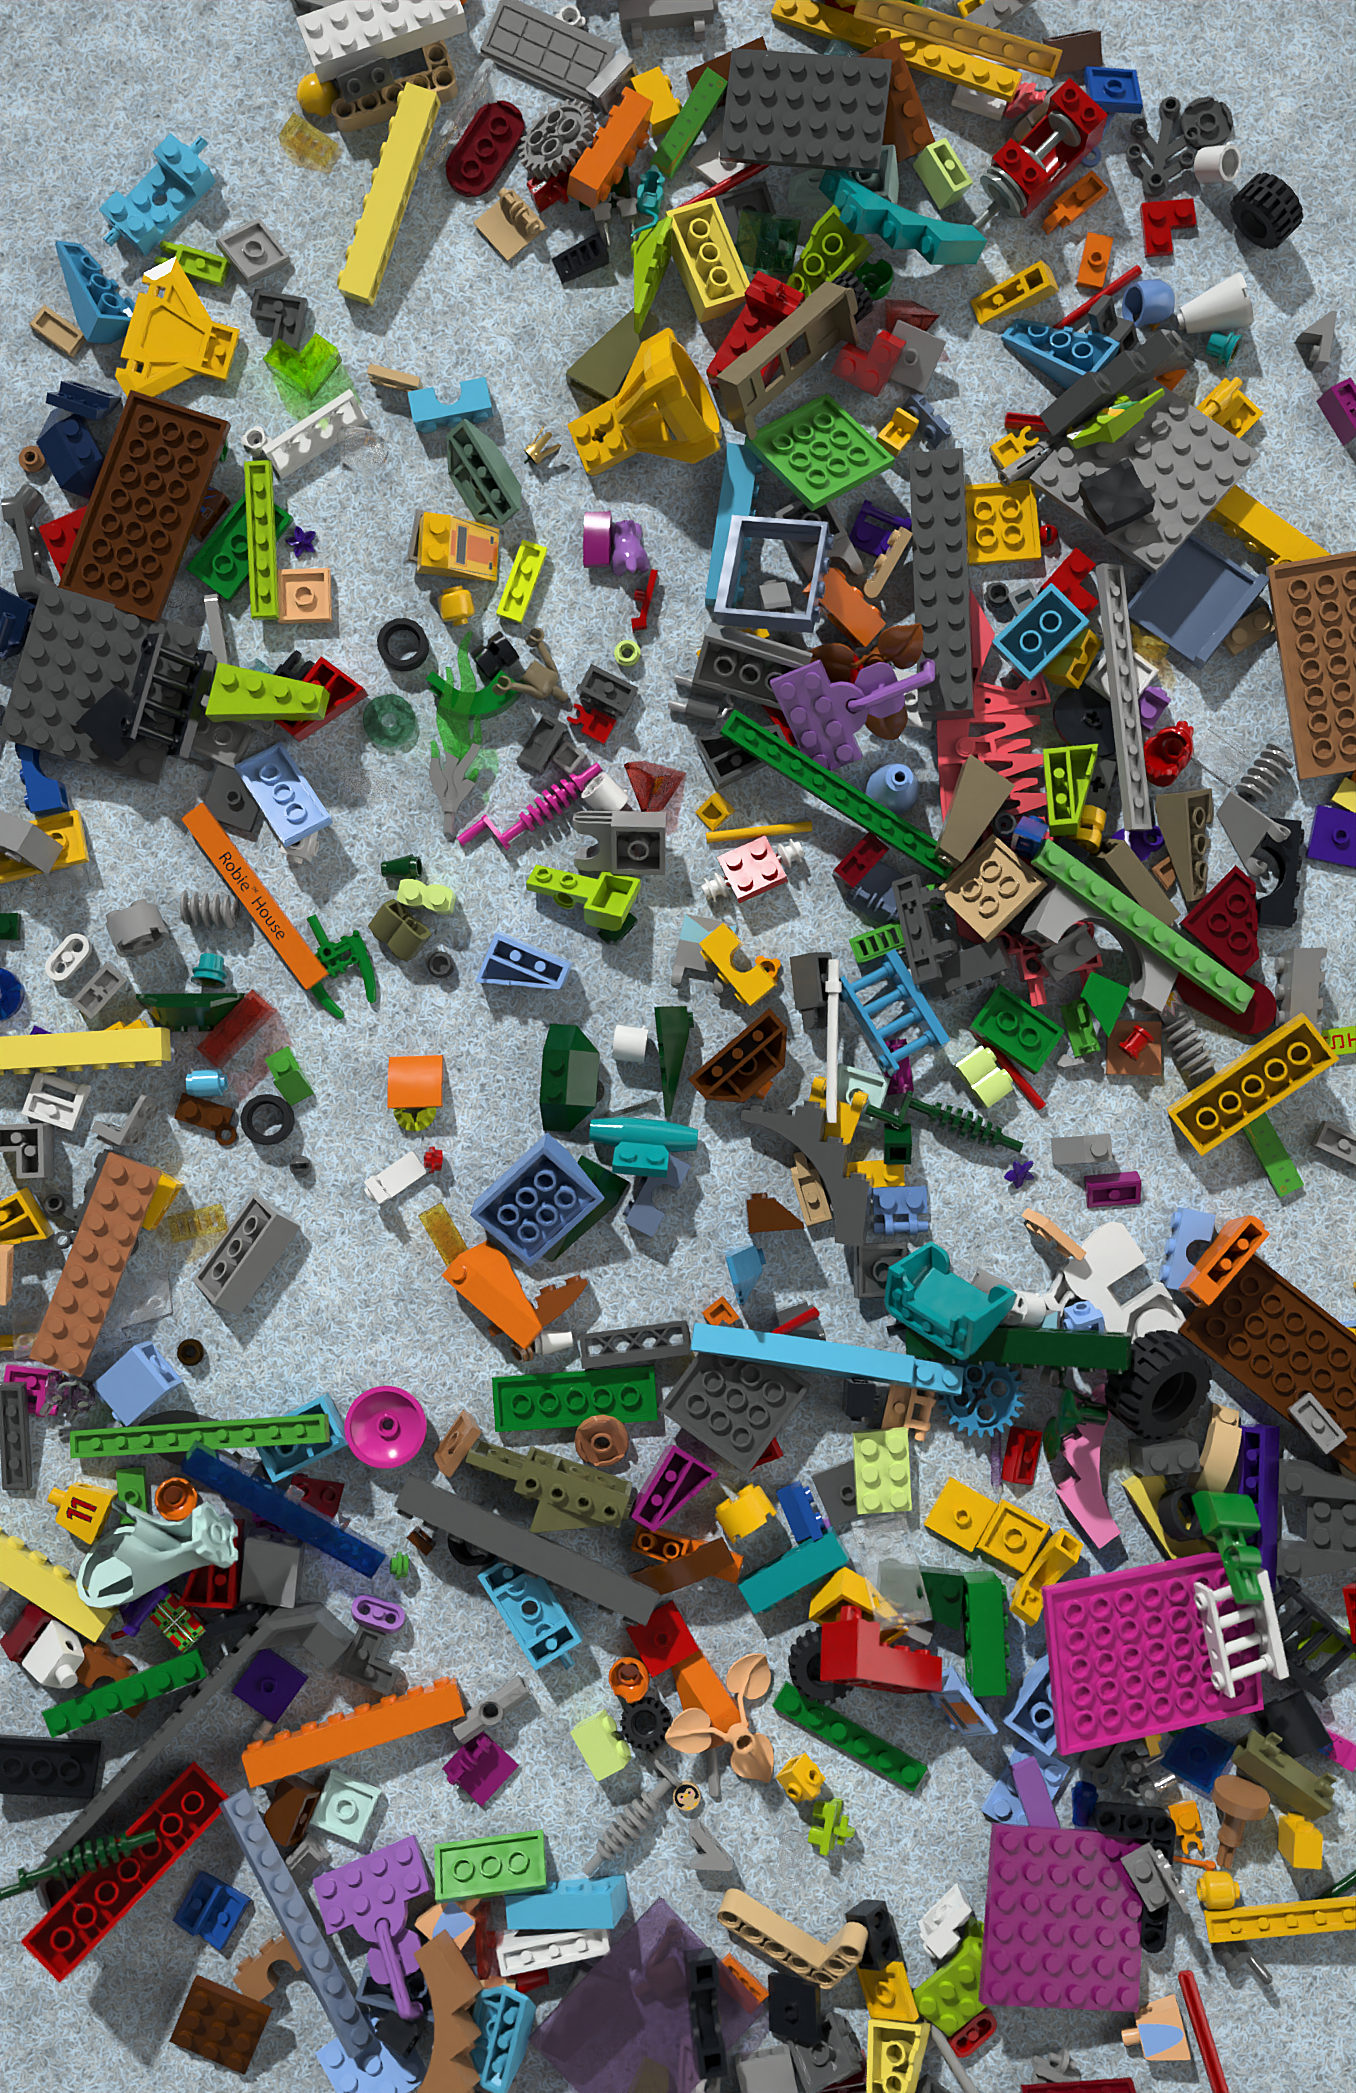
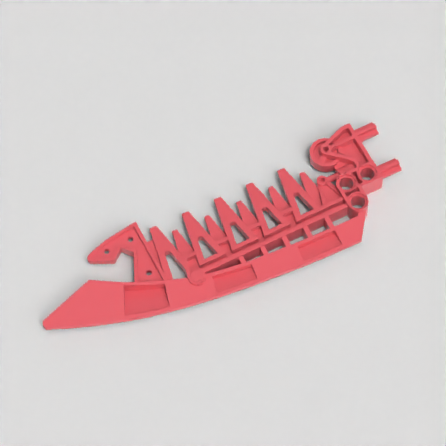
[936,588,1103,1007]

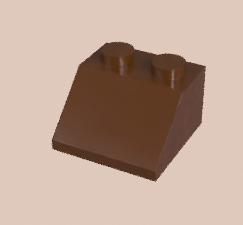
[745,1192,804,1233]

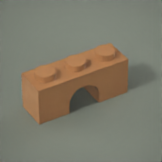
[233,1929,302,2001]

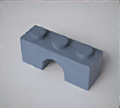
[622,1154,691,1238]

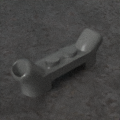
[1,484,58,601]

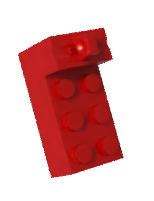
[706,271,805,390]
[820,1606,942,1695]

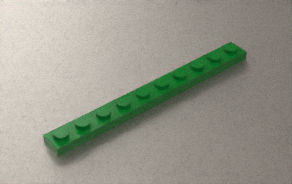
[719,709,954,880]

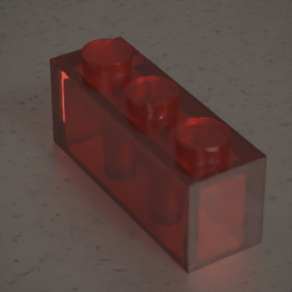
[196,989,278,1068]

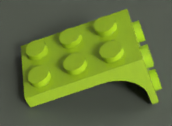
[912,1915,988,2037]

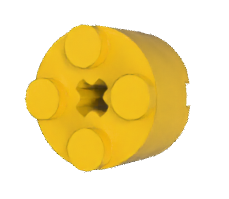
[714,1482,777,1544]

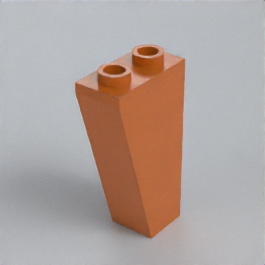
[1178,1215,1270,1308]

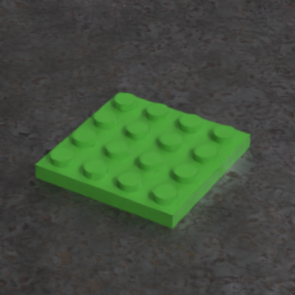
[744,393,895,511]

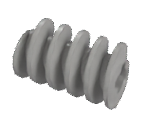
[1235,743,1293,803]
[180,890,240,930]
[1161,1017,1216,1078]

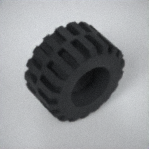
[1230,172,1303,250]
[788,1627,854,1705]

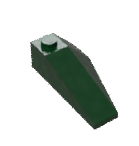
[543,1155,629,1262]

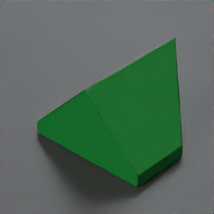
[1080,972,1130,1038]

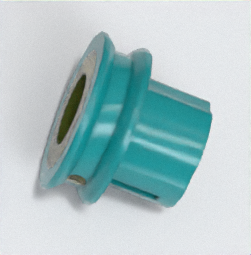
[1205,331,1243,368]
[191,953,227,988]

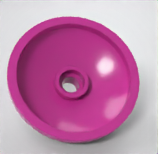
[344,1385,427,1469]

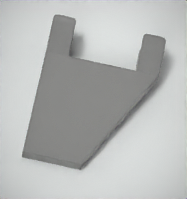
[1216,791,1291,876]

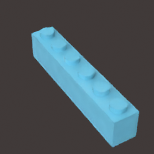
[705,443,763,609]

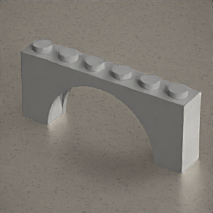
[1021,877,1179,1015]

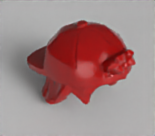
[1143,721,1194,788]

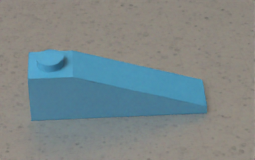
[55,241,135,344]
[1001,318,1120,390]
[724,1244,766,1306]

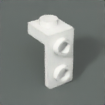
[364,1151,427,1204]

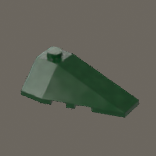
[654,1006,694,1117]

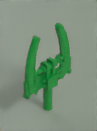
[307,914,376,1019]

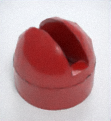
[1039,524,1058,547]

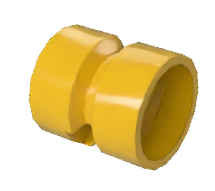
[1066,805,1107,854]

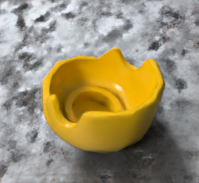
[296,73,339,117]

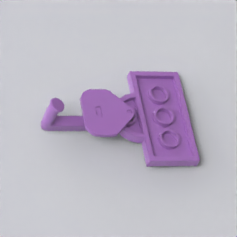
[770,659,936,771]
[312,1835,433,2020]

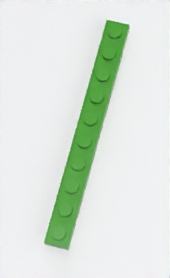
[1031,839,1255,1014]
[70,1413,330,1459]

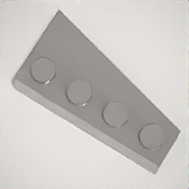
[0,810,63,874]
[1274,948,1327,1035]

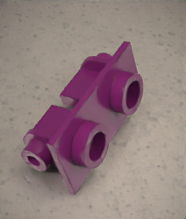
[884,1039,914,1095]

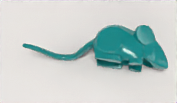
[630,165,665,238]

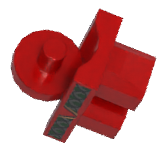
[527,164,571,213]

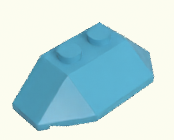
[470,1985,537,2093]

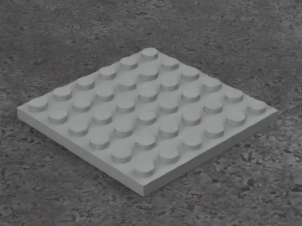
[1029,379,1260,575]

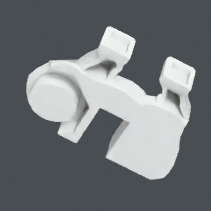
[1040,1222,1185,1345]

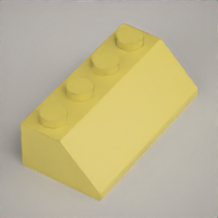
[664,197,750,323]

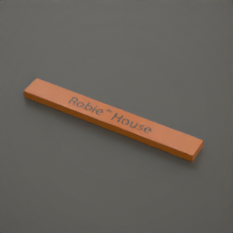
[181,803,329,990]

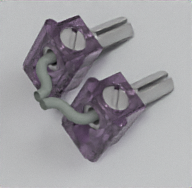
[39,1372,96,1423]

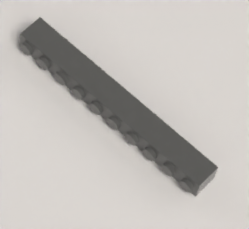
[394,1473,660,1627]

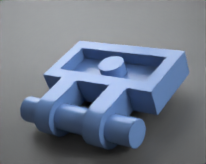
[872,1186,928,1236]

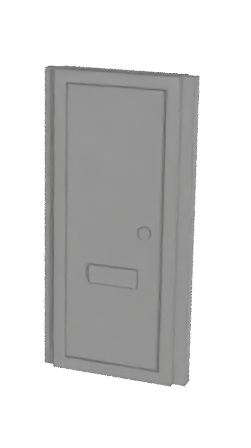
[479,0,617,108]

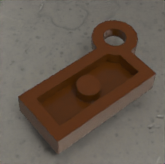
[174,1093,237,1146]

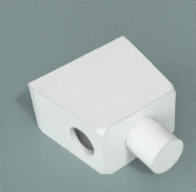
[21,1620,85,1689]

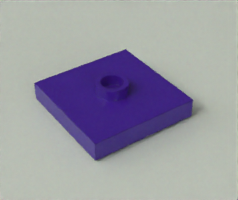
[1305,805,1356,869]
[232,1648,309,1724]

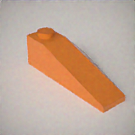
[441,1240,544,1350]
[671,1645,750,1751]

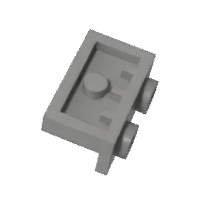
[1036,923,1101,983]

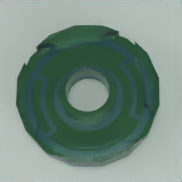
[363,694,416,747]

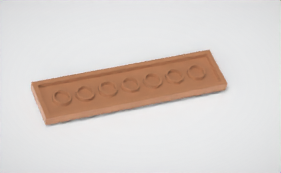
[29,1152,163,1377]

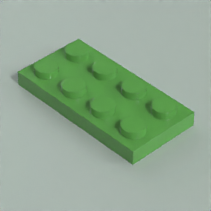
[434,1829,547,1904]

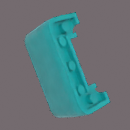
[884,1241,1016,1360]

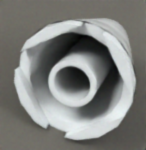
[1176,273,1254,334]

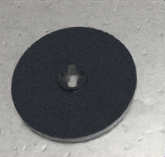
[1053,685,1116,758]

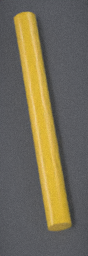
[706,821,813,843]

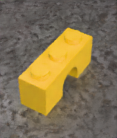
[699,923,778,1006]

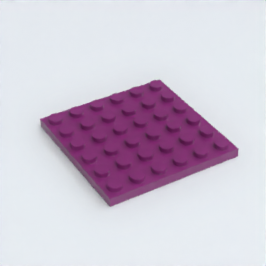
[978,1823,1146,2012]

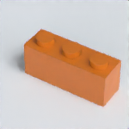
[802,567,886,648]

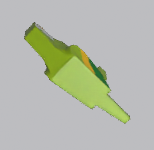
[1066,388,1165,449]

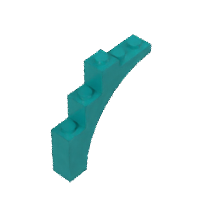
[818,169,988,265]

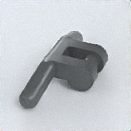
[1211,1940,1273,1984]

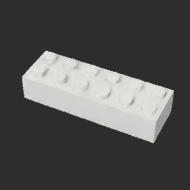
[296,0,468,83]

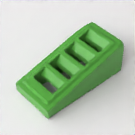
[849,920,905,965]

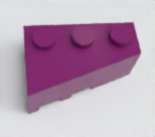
[628,1445,719,1532]

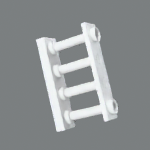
[1194,1567,1289,1698]

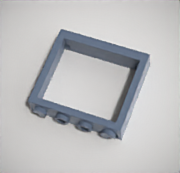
[714,515,834,633]

